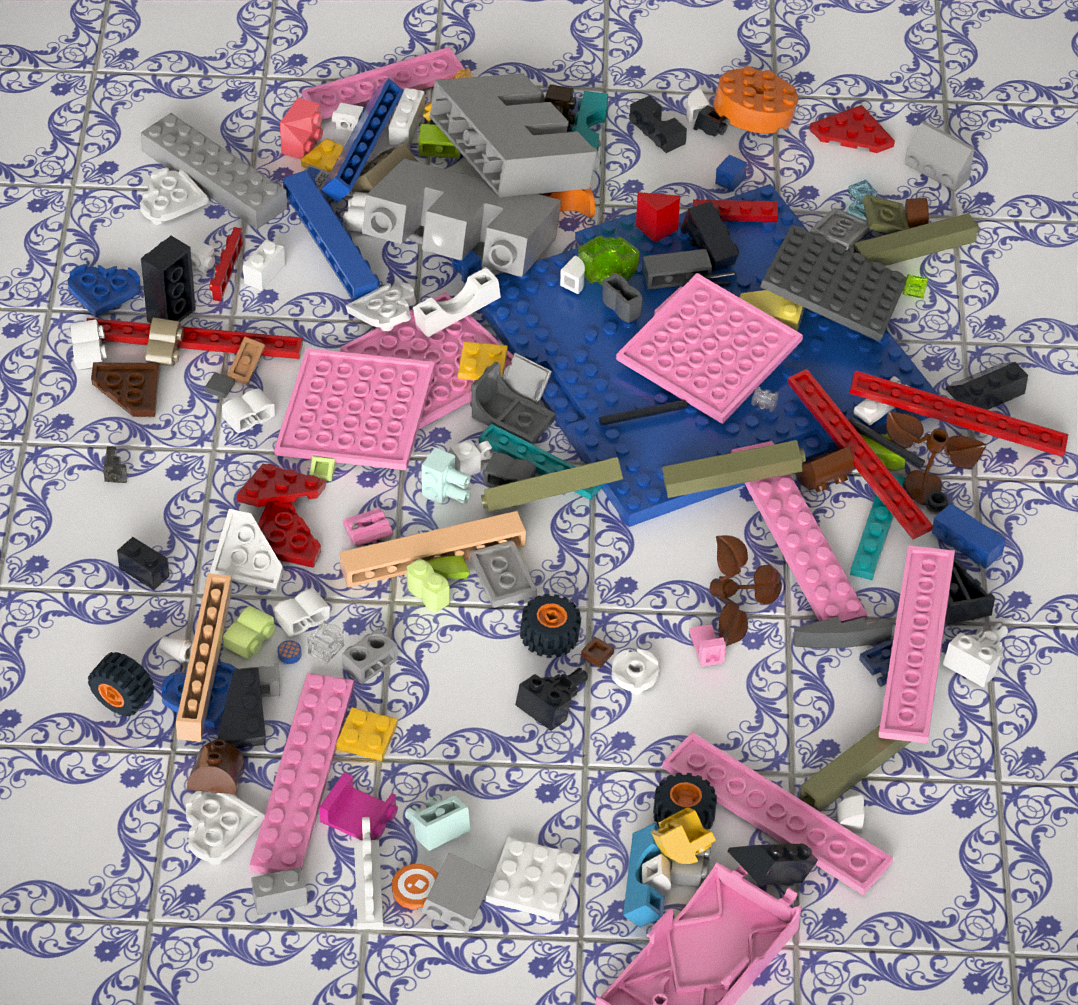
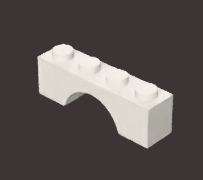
[413,267,501,337]

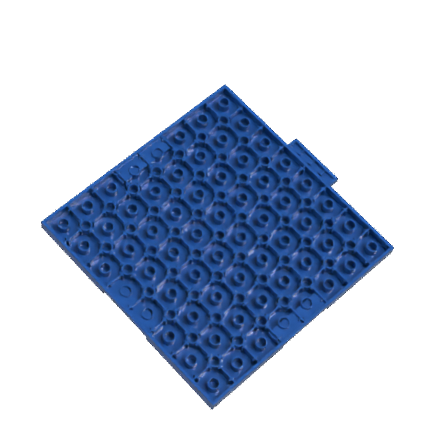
[479,184,939,527]

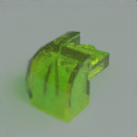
[578,235,640,286]

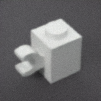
[450,439,492,476]

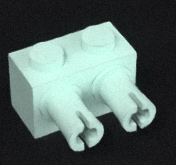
[422,447,471,504]
[405,795,471,851]

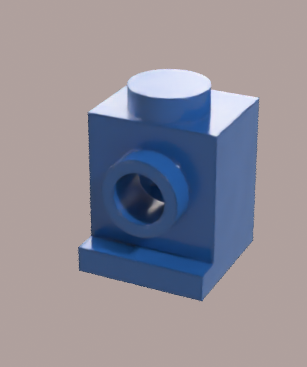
[451,250,482,283]

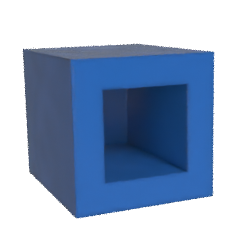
[715,154,747,191]

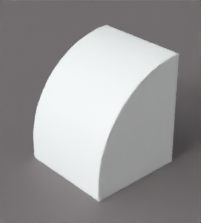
[686,88,709,123]
[560,255,585,294]
[836,795,864,833]
[642,854,671,896]

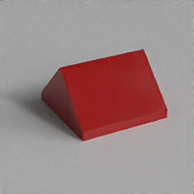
[636,192,680,242]

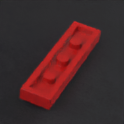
[693,199,778,222]
[209,227,243,302]

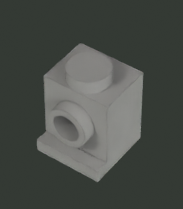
[250,662,280,697]

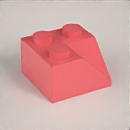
[280,98,323,159]

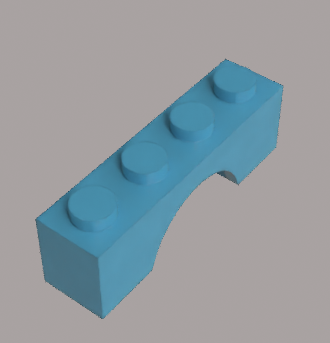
[623,823,667,928]

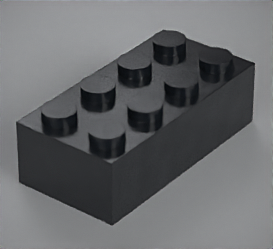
[141,235,196,324]

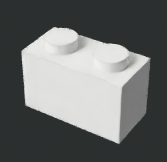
[243,239,285,291]

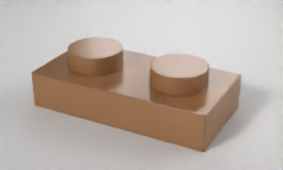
[227,337,265,386]

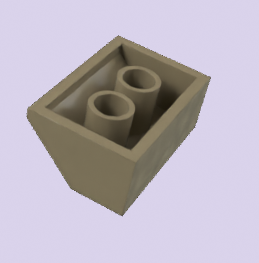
[351,142,417,193]

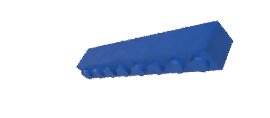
[321,78,404,203]
[283,170,380,301]

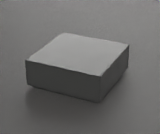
[205,372,235,398]

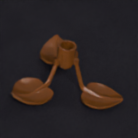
[886,411,986,505]
[710,535,782,647]

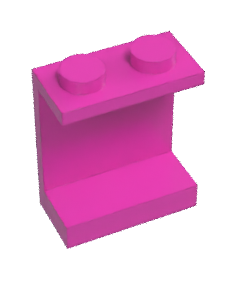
[319,772,398,840]

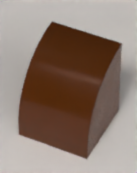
[904,198,929,229]

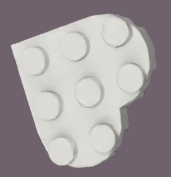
[140,168,208,225]
[346,283,416,331]
[186,791,265,864]

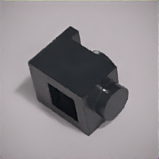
[693,105,728,137]

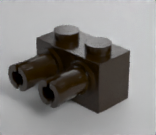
[545,84,576,132]

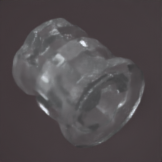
[751,387,779,413]

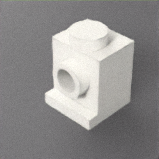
[332,103,364,132]
[186,238,215,273]

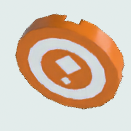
[392,864,438,910]

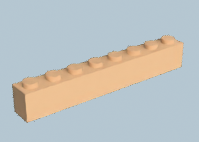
[340,511,526,588]
[176,573,232,742]

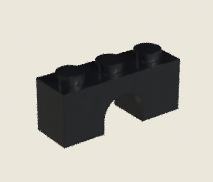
[629,95,687,153]

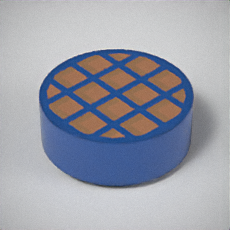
[277,640,302,664]

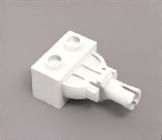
[943,623,1008,687]

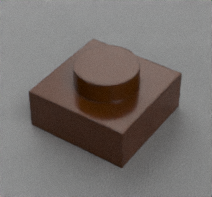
[581,637,614,668]

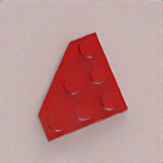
[810,105,895,153]
[236,464,326,507]
[258,501,321,568]

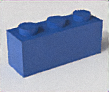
[932,503,1006,569]

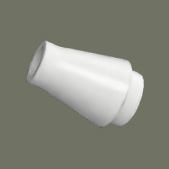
[159,636,193,663]

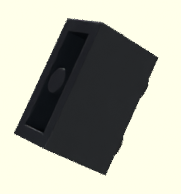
[117,537,170,590]

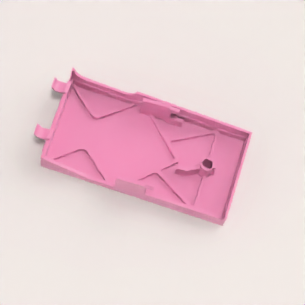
[596,862,801,1005]

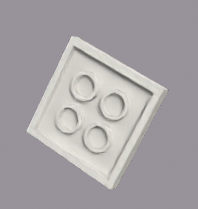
[486,837,580,920]

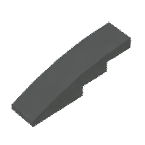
[793,616,893,649]

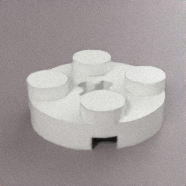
[611,649,659,694]

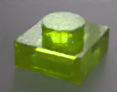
[902,274,929,299]

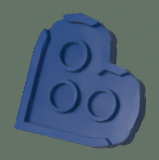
[67,264,141,317]
[161,662,238,729]

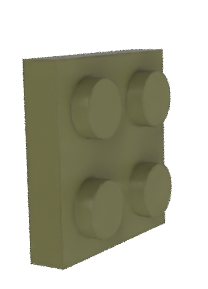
[862,194,909,234]

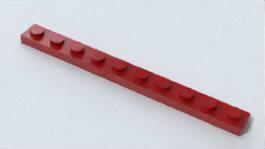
[86,318,303,359]
[788,369,933,540]
[849,370,1068,457]

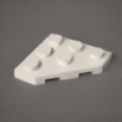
[210,509,284,591]

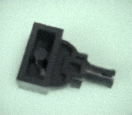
[515,667,588,731]

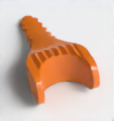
[542,188,595,218]

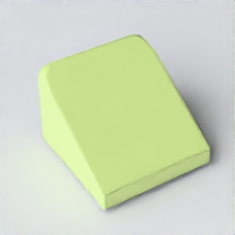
[309,456,336,482]

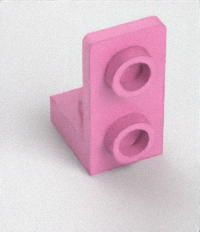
[689,624,726,667]

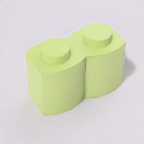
[406,559,449,612]
[223,606,275,659]

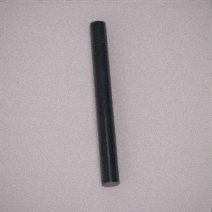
[599,400,687,426]
[848,417,925,468]

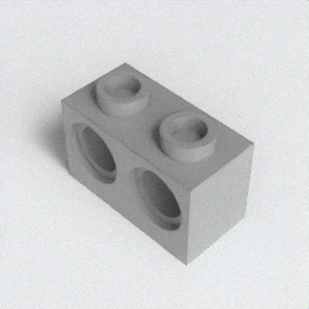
[342,628,398,685]

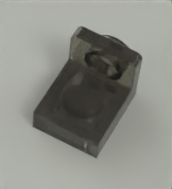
[103,446,128,483]

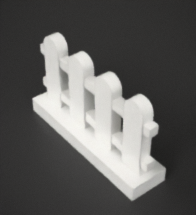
[354,817,383,929]

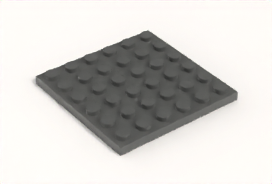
[760,225,908,342]

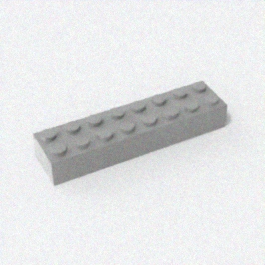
[141,113,287,229]

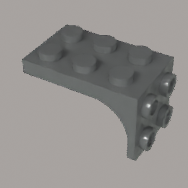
[470,361,556,444]

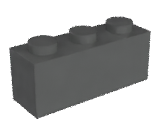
[642,249,712,290]

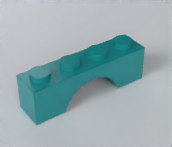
[572,91,608,151]

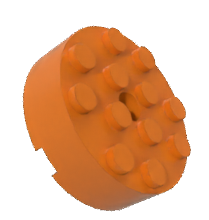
[713,66,798,134]

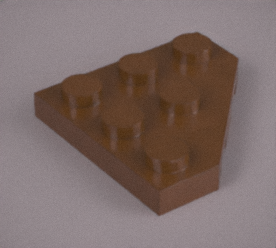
[91,362,160,417]

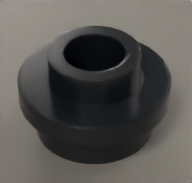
[925,491,948,513]

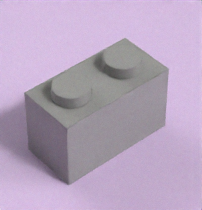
[251,867,307,915]

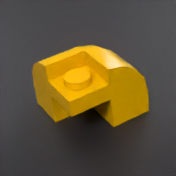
[651,807,716,864]

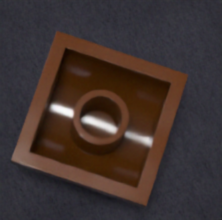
[795,446,854,493]
[187,740,245,795]

